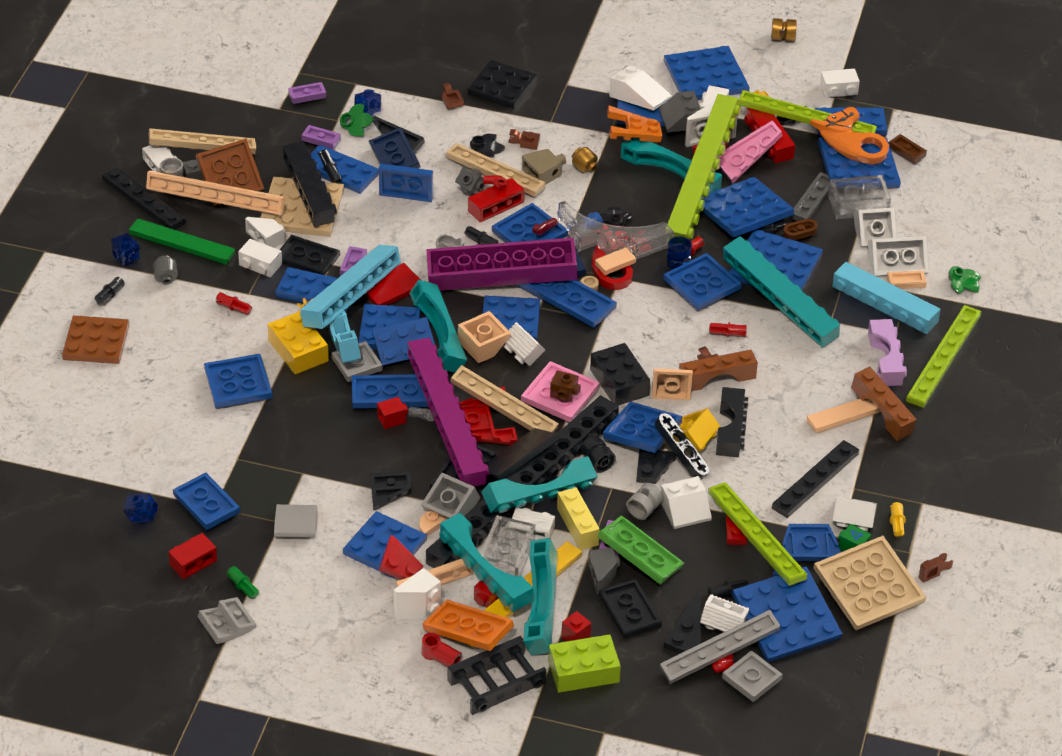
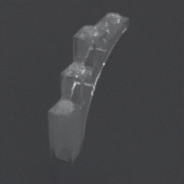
[557,201,674,259]

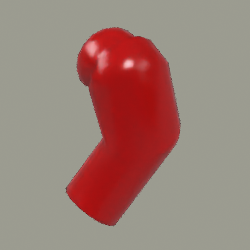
[483,175,508,189]

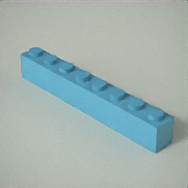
[300,244,401,329]

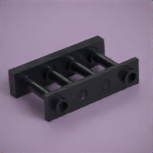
[447,636,546,715]

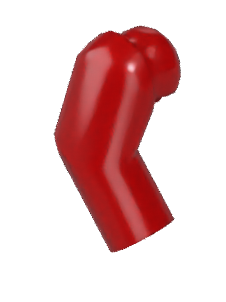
[712,653,734,673]

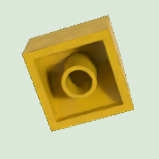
[665,408,720,453]

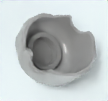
[436,234,465,248]

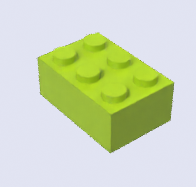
[548,634,621,693]

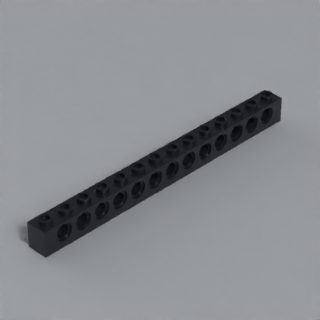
[426,395,619,568]

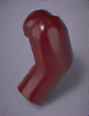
[532,218,558,236]

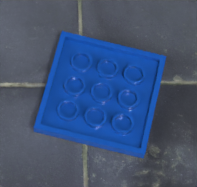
[664,46,750,100]
[818,137,901,188]
[702,177,794,237]
[729,229,823,291]
[732,566,842,663]

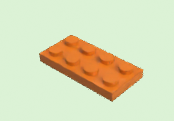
[422,599,514,651]

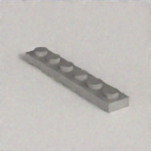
[660,610,781,684]

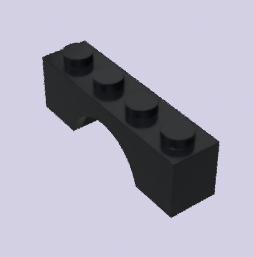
[716,387,748,458]

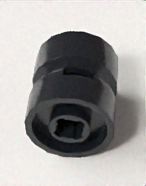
[580,436,616,473]

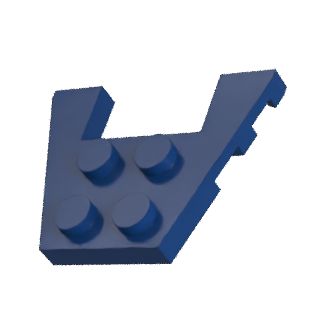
[772,524,841,577]

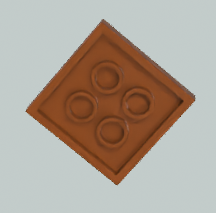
[195,138,264,206]
[62,315,129,364]

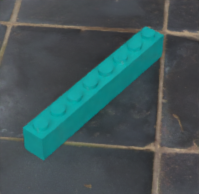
[723,236,840,348]

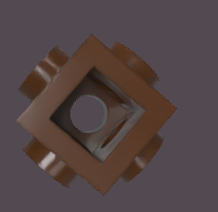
[550,370,581,402]

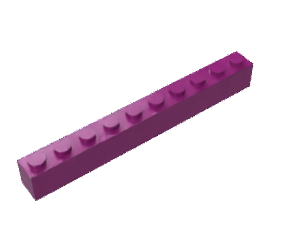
[407,337,489,486]

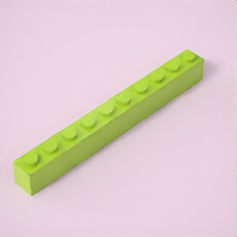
[665,94,741,245]

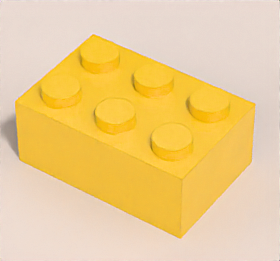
[267,311,328,374]

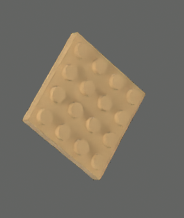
[261,177,344,237]
[813,536,926,630]

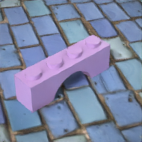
[868,319,907,386]

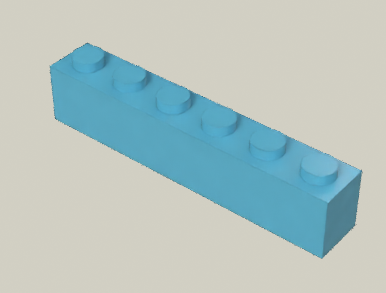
[832,262,940,334]

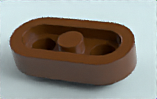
[783,219,818,241]

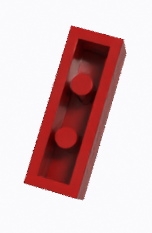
[468,177,524,223]

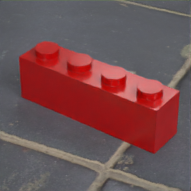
[744,108,795,163]

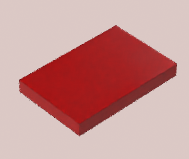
[364,263,421,305]

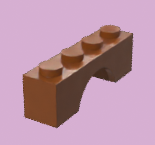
[679,350,758,391]
[851,367,917,441]

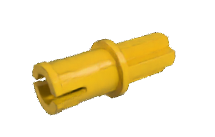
[890,502,906,537]

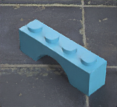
[327,311,361,363]

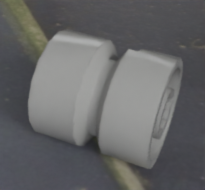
[160,158,184,177]
[626,483,663,520]

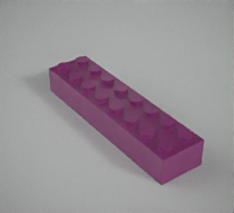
[426,237,578,291]

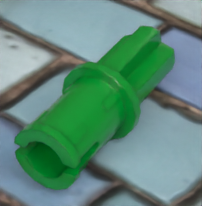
[227,566,259,599]

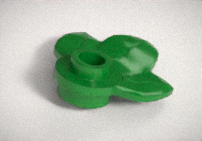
[340,104,374,137]
[948,266,981,294]

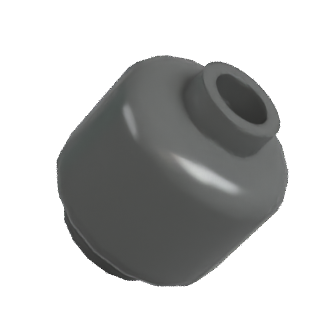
[153,256,178,284]

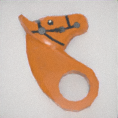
[810,107,889,164]

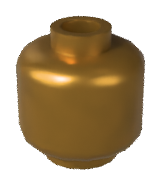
[571,147,598,173]

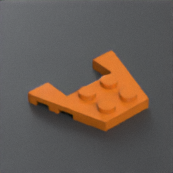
[607,106,662,142]

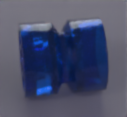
[667,236,692,270]

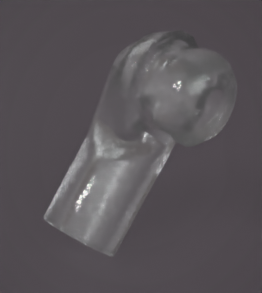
[408,407,434,422]

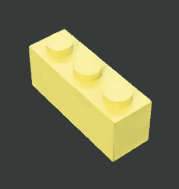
[557,488,600,550]

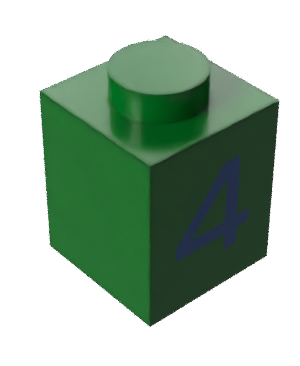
[838,524,871,552]

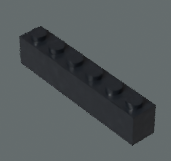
[283,141,337,227]

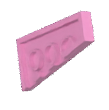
[719,121,783,184]

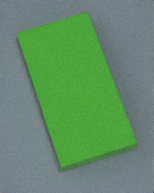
[597,515,684,585]

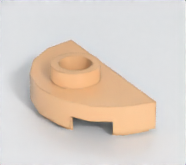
[419,510,448,536]

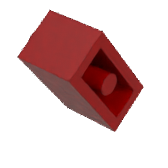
[168,533,217,579]

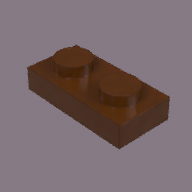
[889,134,927,164]

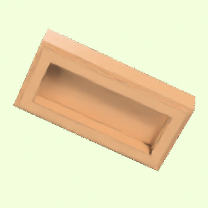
[595,247,636,275]
[886,271,927,289]

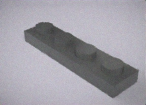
[789,172,833,221]

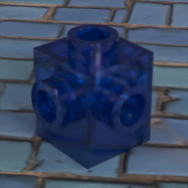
[354,89,382,116]
[111,232,140,265]
[123,493,158,523]

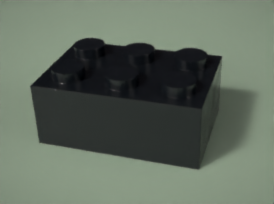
[590,343,650,405]

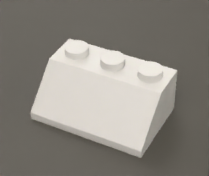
[868,236,929,276]

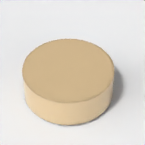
[580,276,599,291]

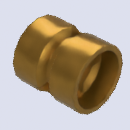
[771,18,797,41]

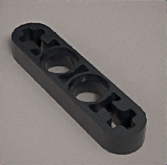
[654,413,709,480]

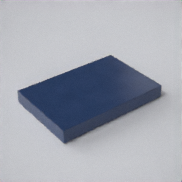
[369,127,421,168]

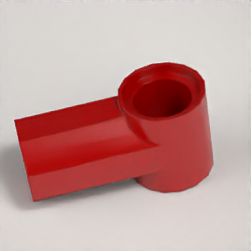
[421,632,462,667]

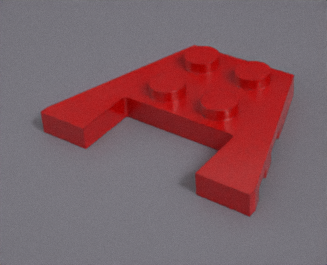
[460,387,518,445]

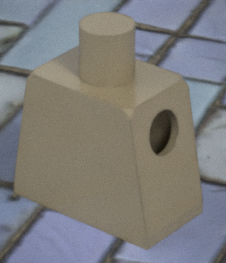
[521,149,566,185]

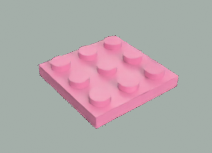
[521,361,600,422]

